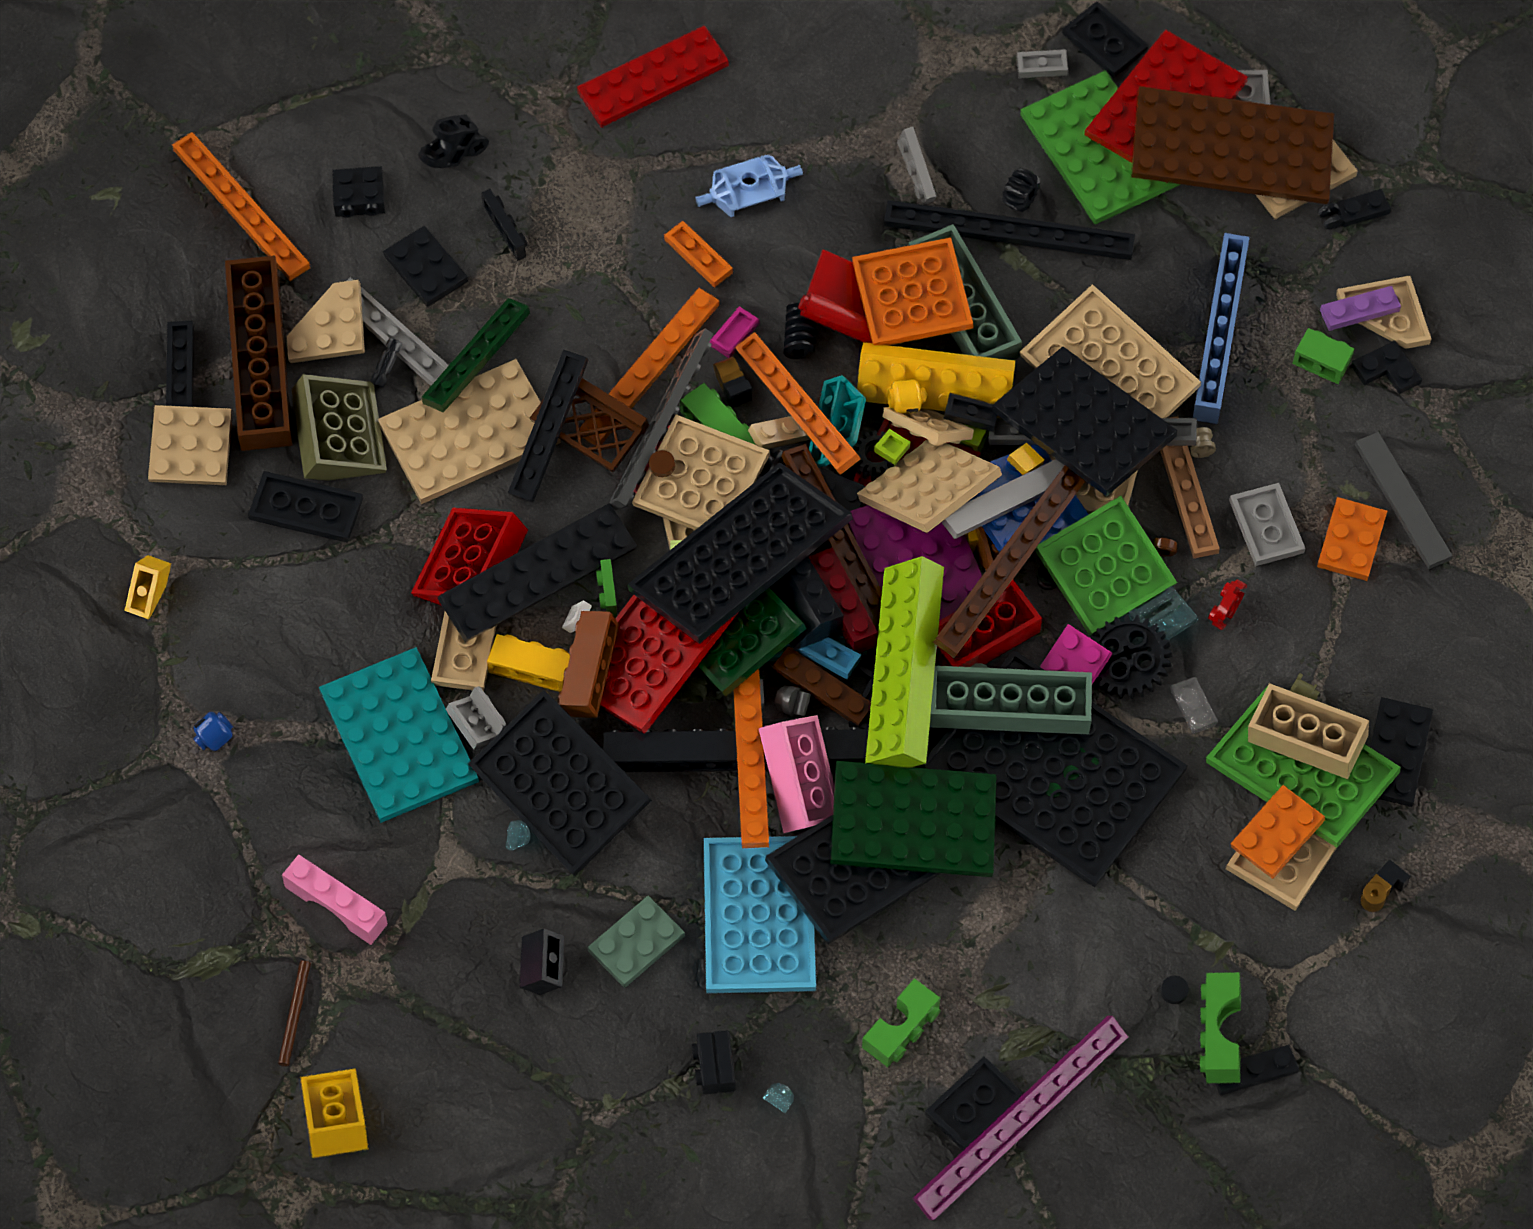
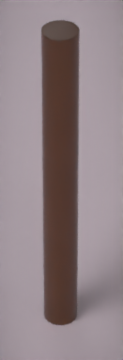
[278,960,311,1067]

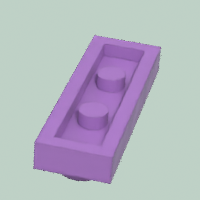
[1320,286,1401,331]

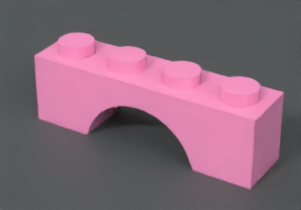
[282,855,388,945]

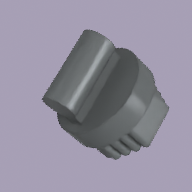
[774,685,811,717]

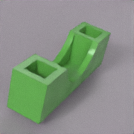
[1200,973,1241,1083]

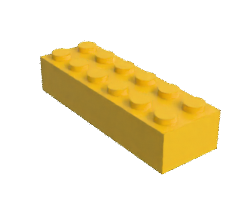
[857,342,1016,418]

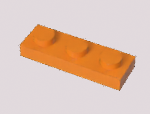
[664,221,733,288]

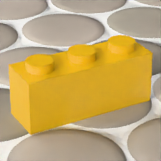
[487,634,570,692]

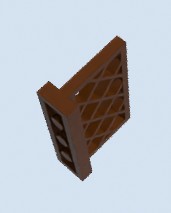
[530,378,649,473]

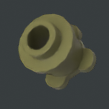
[1290,673,1320,700]

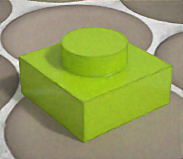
[874,429,910,465]

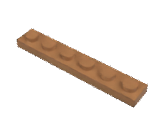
[1160,416,1220,559]

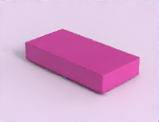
[710,306,760,358]

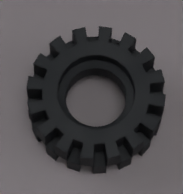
[854,431,899,481]

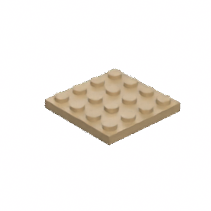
[632,415,770,530]
[857,439,1002,533]

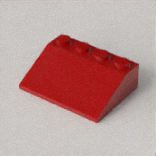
[411,508,528,605]

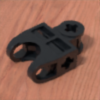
[418,114,489,168]

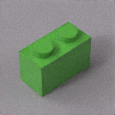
[1292,328,1354,385]

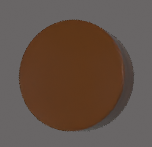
[649,450,675,477]
[1152,538,1177,557]

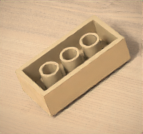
[1248,683,1369,779]

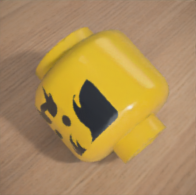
[887,379,926,414]

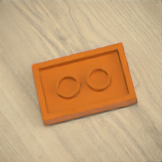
[1317,497,1387,581]
[1231,785,1325,879]

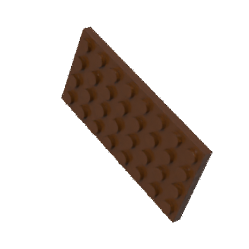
[1131,86,1334,204]

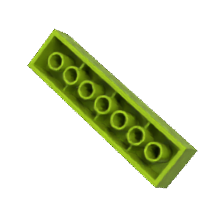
[865,556,944,768]

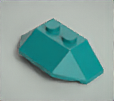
[809,375,866,468]

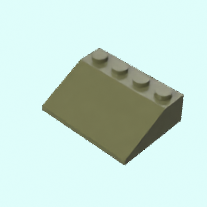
[291,374,387,481]

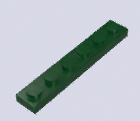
[421,298,530,413]

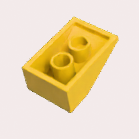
[300,1069,368,1158]

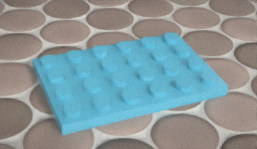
[704,836,816,993]

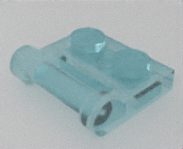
[1127,586,1198,640]

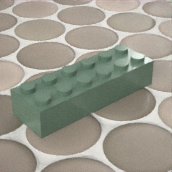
[908,224,1022,360]
[929,666,1092,734]

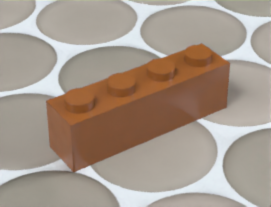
[558,611,619,718]

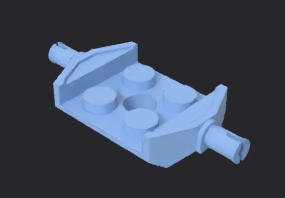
[695,155,803,217]

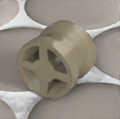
[1190,427,1216,458]

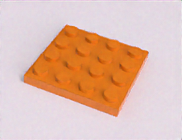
[852,237,973,345]

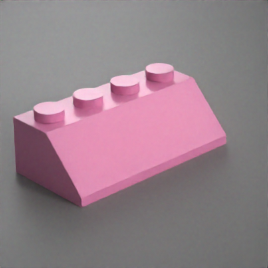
[759,715,834,833]

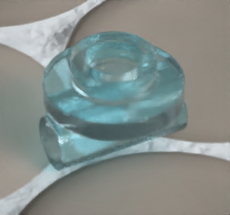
[505,820,530,850]
[762,1083,794,1113]

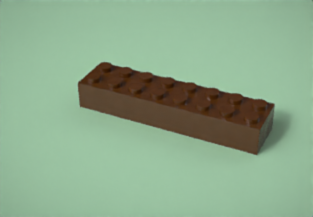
[225,256,293,451]

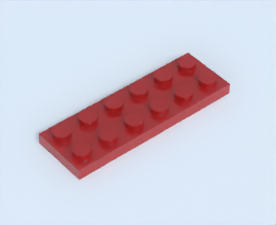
[577,26,729,127]

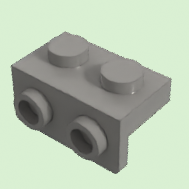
[446,686,507,750]

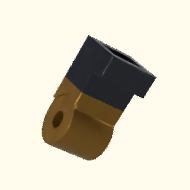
[713,357,752,408]
[1361,859,1411,912]

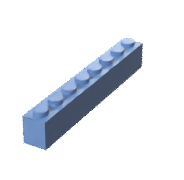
[1192,233,1249,424]

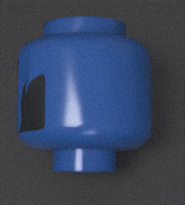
[193,712,233,751]

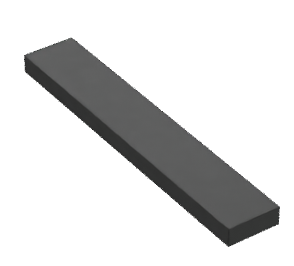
[1355,432,1452,569]

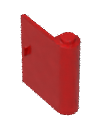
[798,249,872,343]

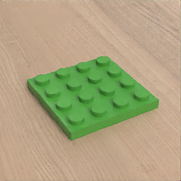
[1035,496,1177,636]

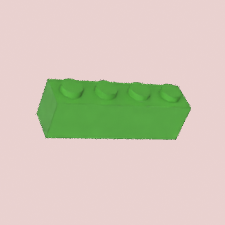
[680,383,768,450]

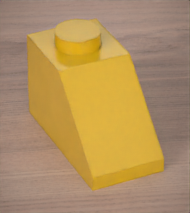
[124,555,171,619]

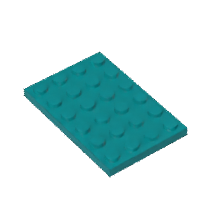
[319,647,479,823]

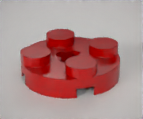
[1208,579,1247,630]

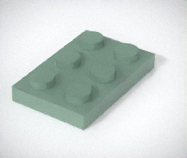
[588,896,685,988]

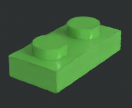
[596,559,617,617]

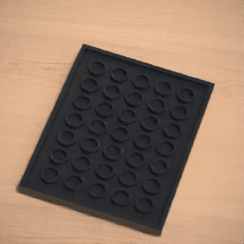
[920,650,1188,888]

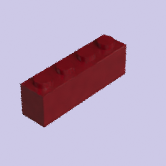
[809,547,878,654]

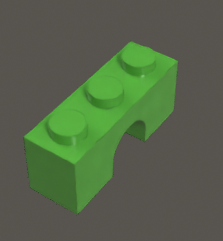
[862,978,941,1067]

